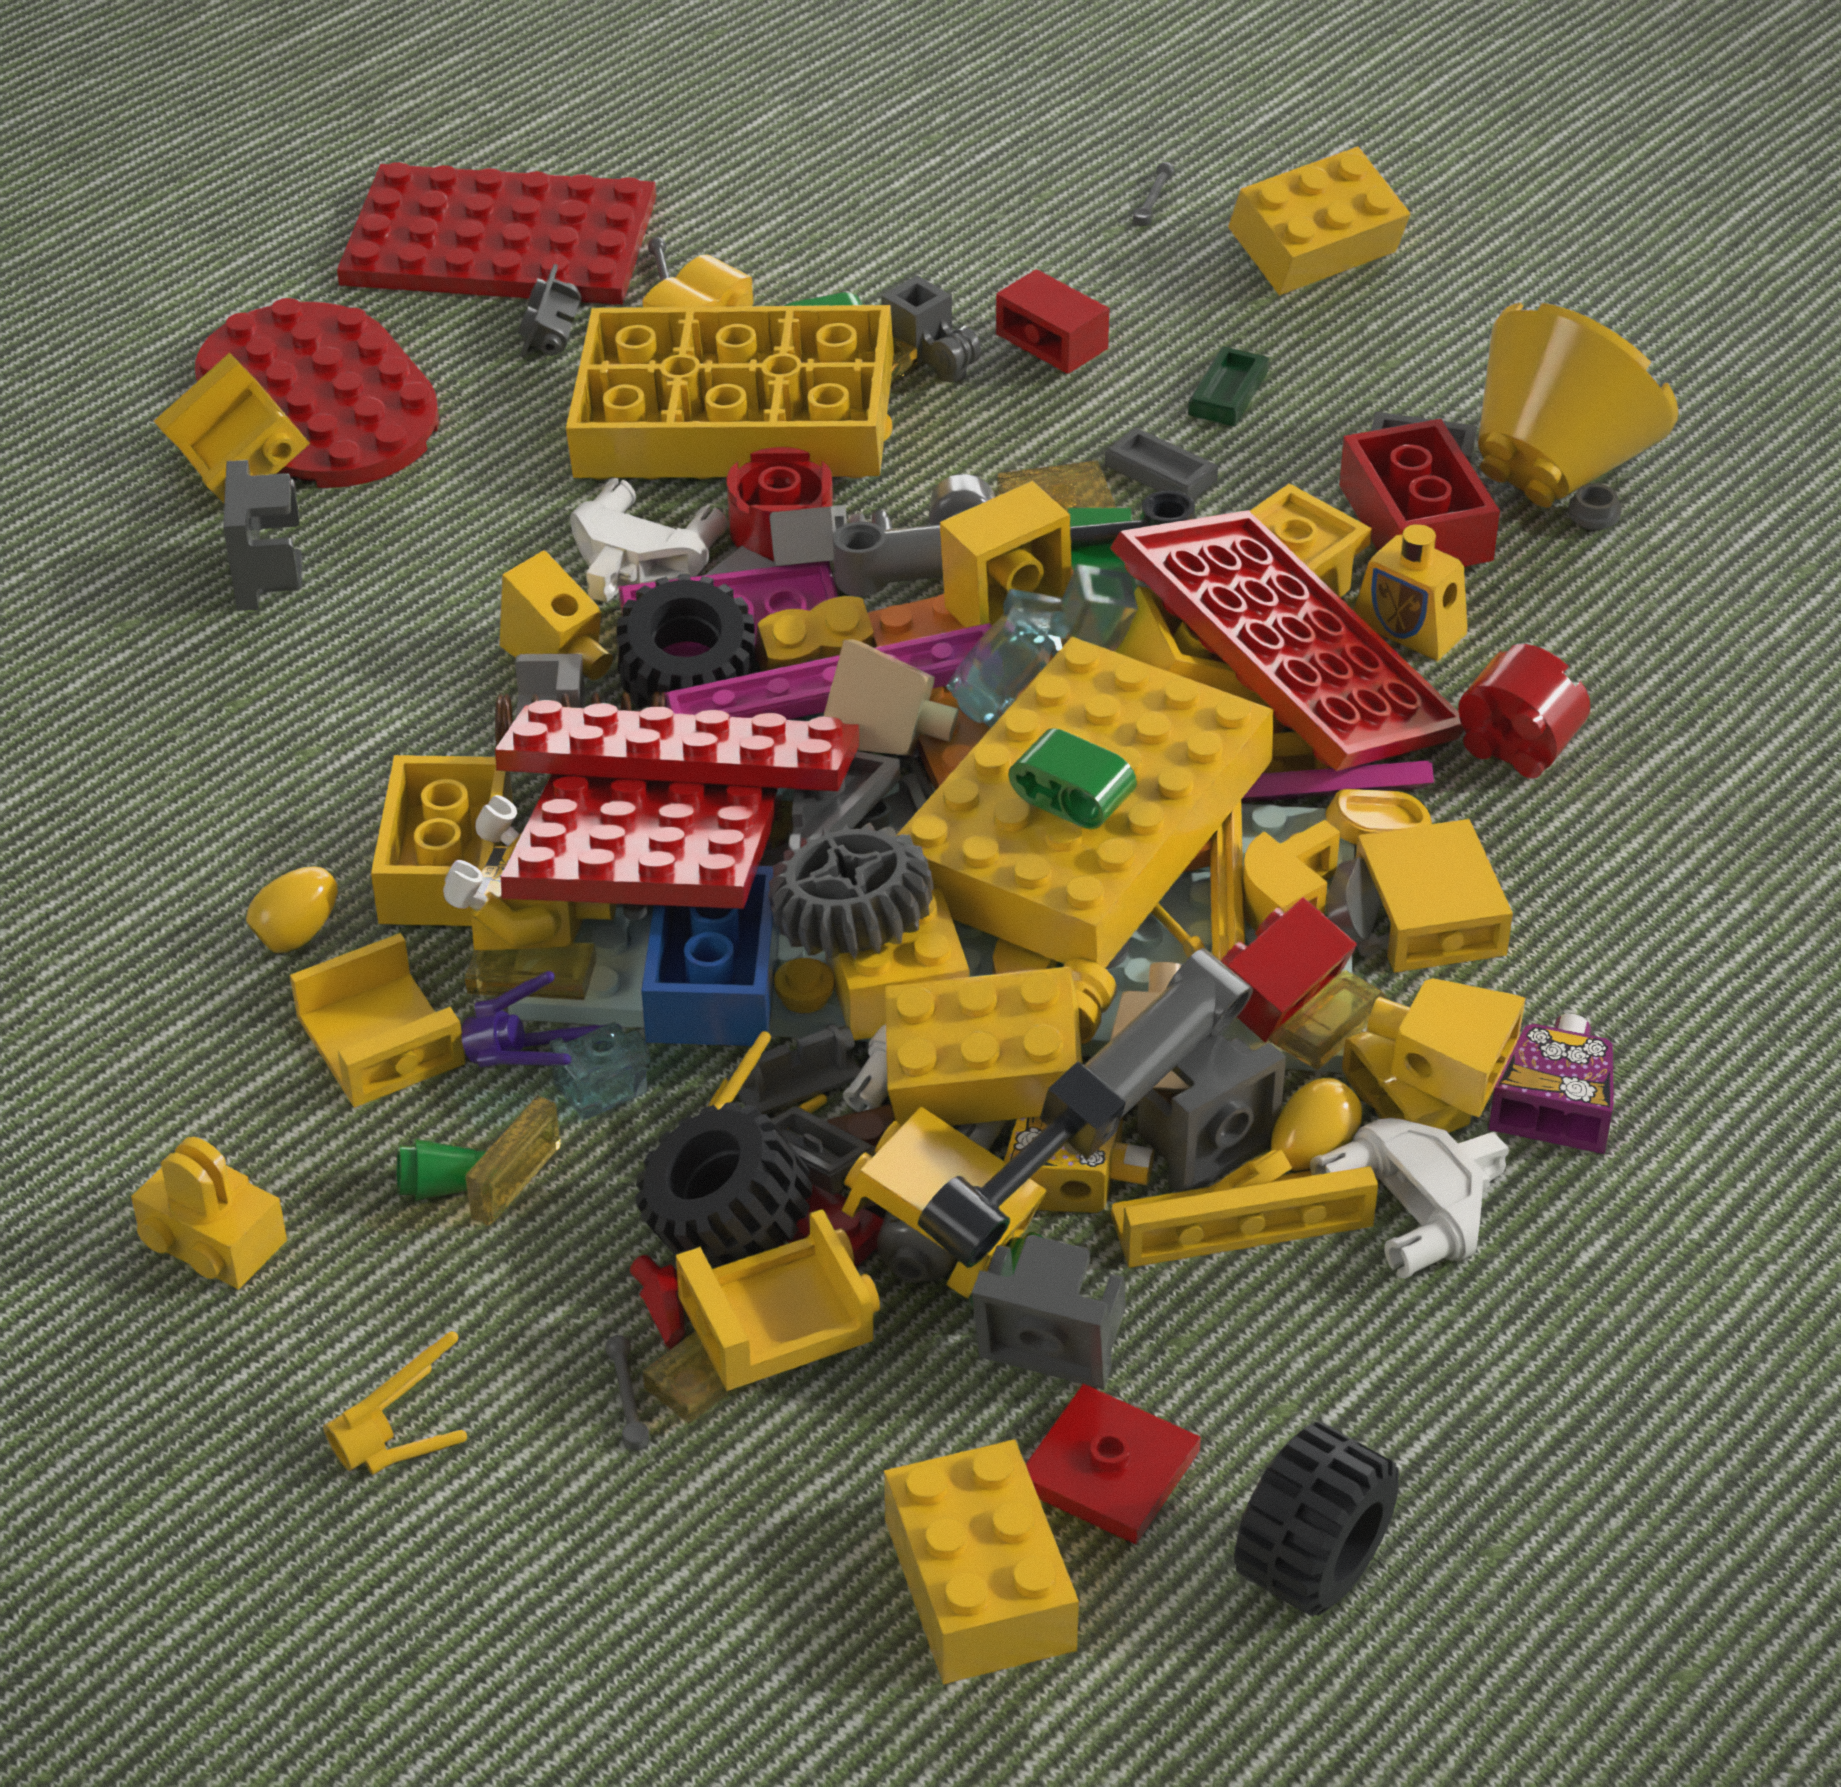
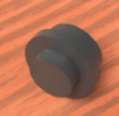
[1568,484,1622,531]

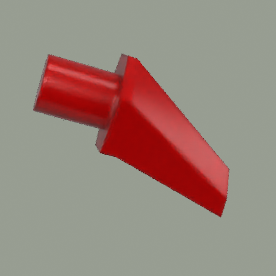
[630,1255,685,1350]

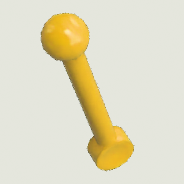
[1151,903,1205,958]

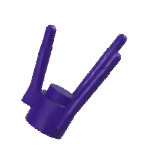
[462,971,622,1068]

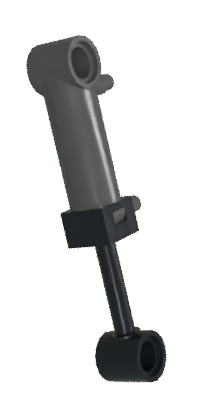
[833,490,1195,596]
[918,948,1253,1268]

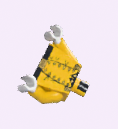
[443,795,617,950]

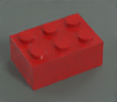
[1339,419,1500,567]

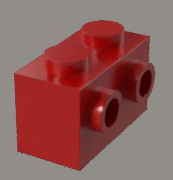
[996,269,1110,374]
[1221,897,1357,1043]

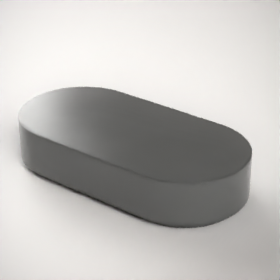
[1326,857,1380,943]

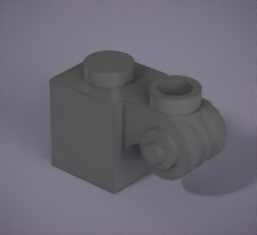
[881,275,981,382]

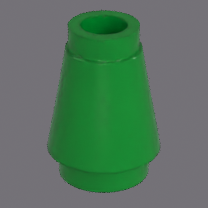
[396,1139,489,1201]

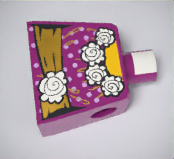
[1488,1014,1614,1154]

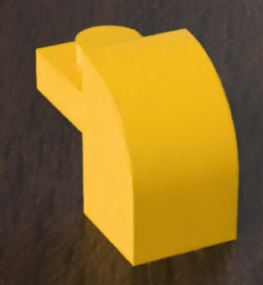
[1242,820,1340,931]

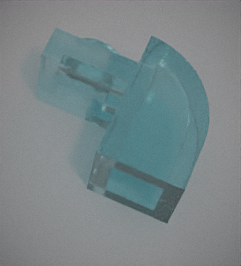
[1003,564,1138,657]
[946,605,1055,728]

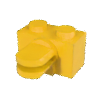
[131,1137,287,1290]

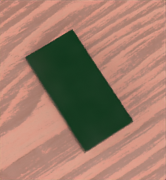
[1188,346,1269,427]

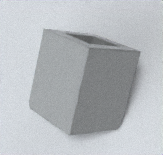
[770,505,847,566]
[515,654,586,718]

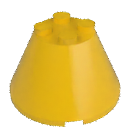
[1478,302,1679,508]

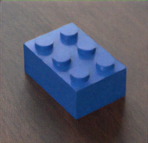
[641,866,780,1046]

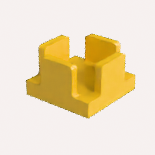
[1250,483,1372,597]

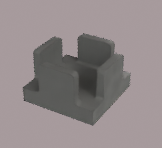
[223,460,303,611]
[1137,1034,1286,1192]
[972,1235,1126,1390]

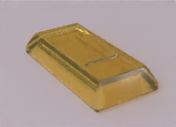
[1269,970,1390,1070]

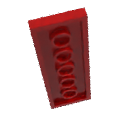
[495,700,860,792]

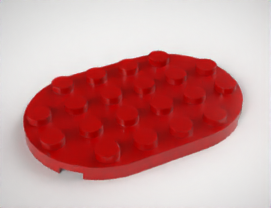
[195,298,439,488]

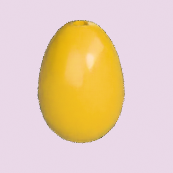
[246,866,338,953]
[1271,1077,1362,1171]

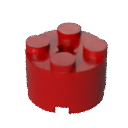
[727,447,833,562]
[1458,644,1590,779]

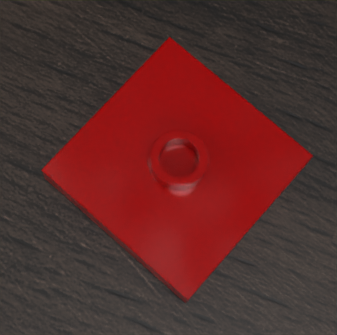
[1025,1383,1201,1545]

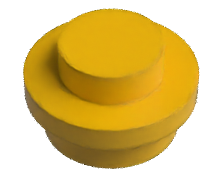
[774,958,835,1013]

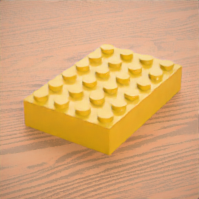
[566,305,894,480]
[897,637,1273,968]

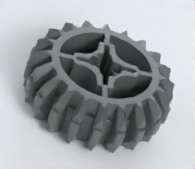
[768,823,934,960]

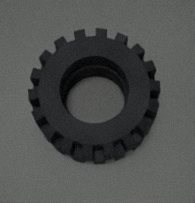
[616,574,755,709]
[635,1103,812,1269]
[1234,1422,1399,1617]

